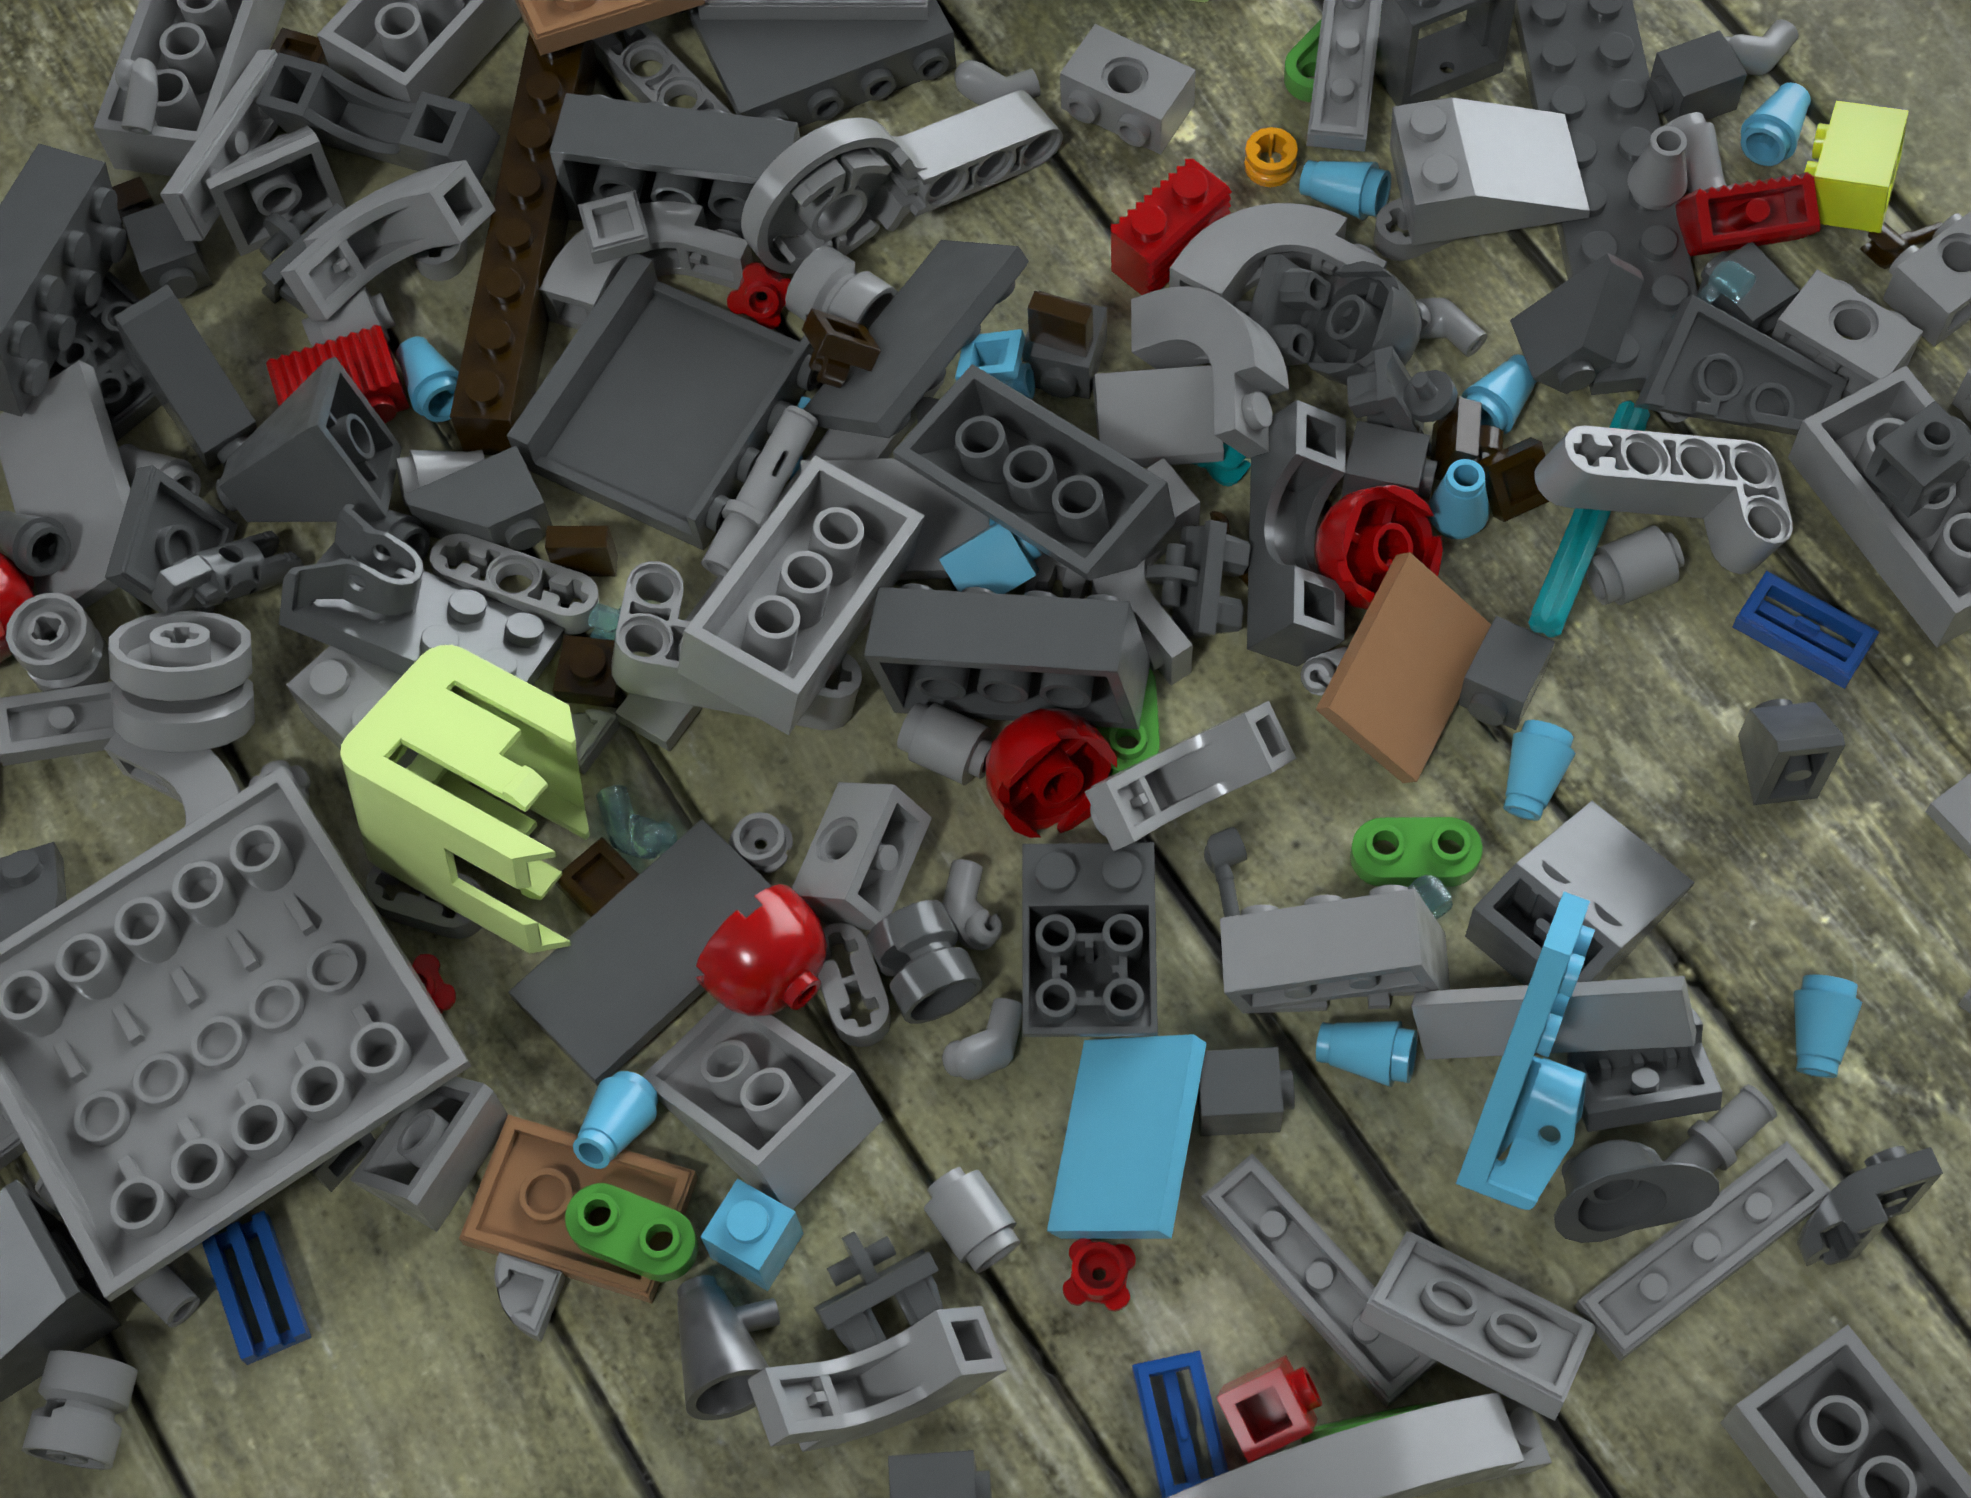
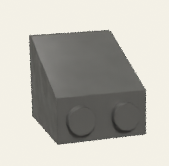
[0,1179,122,1402]

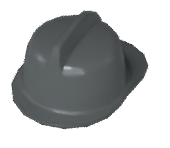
[1554,1140,1719,1243]

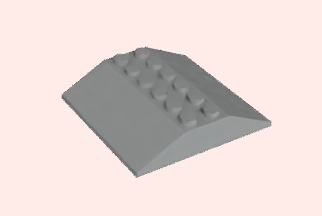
[0,766,471,1302]

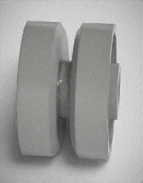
[108,610,255,753]

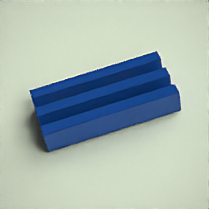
[1732,571,1879,689]
[202,1210,312,1365]
[1132,1350,1229,1498]

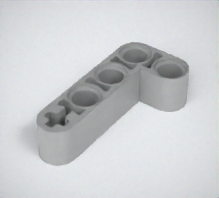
[1534,425,1793,575]
[611,561,862,730]

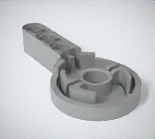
[741,90,1063,274]

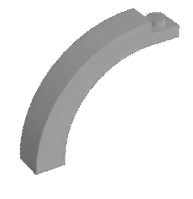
[1168,1392,1552,1498]

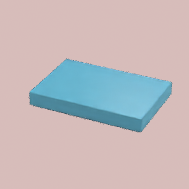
[1047,1034,1206,1239]

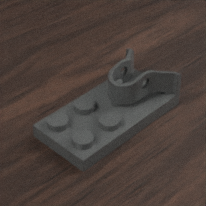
[279,504,565,686]

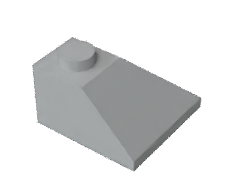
[205,126,346,256]

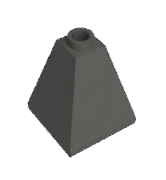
[216,357,402,522]

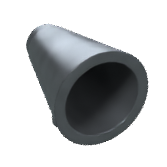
[677,1275,780,1420]

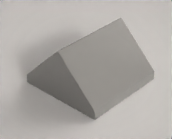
[1093,365,1224,467]
[350,1076,508,1232]

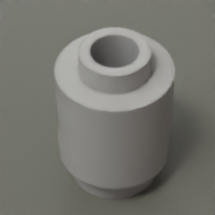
[302,286,396,347]
[1586,525,1684,605]
[897,702,992,785]
[924,1167,1021,1273]

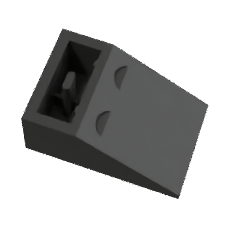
[1465,801,1695,985]
[1022,842,1158,1037]

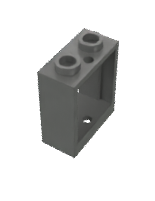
[1374,0,1516,106]

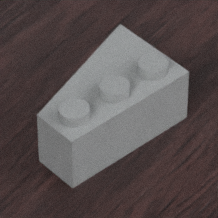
[1220,885,1450,1014]

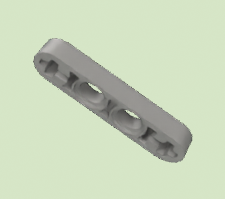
[592,23,732,114]

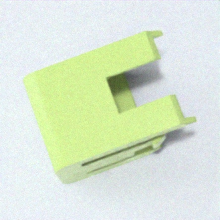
[340,645,590,954]

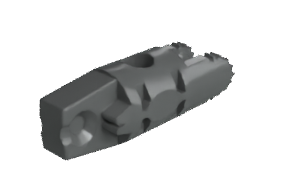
[151,530,304,613]

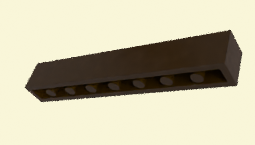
[450,33,598,455]

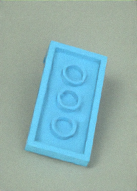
[1456,891,1595,1210]

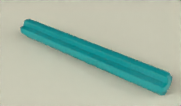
[1528,400,1650,638]

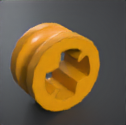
[1244,127,1298,188]

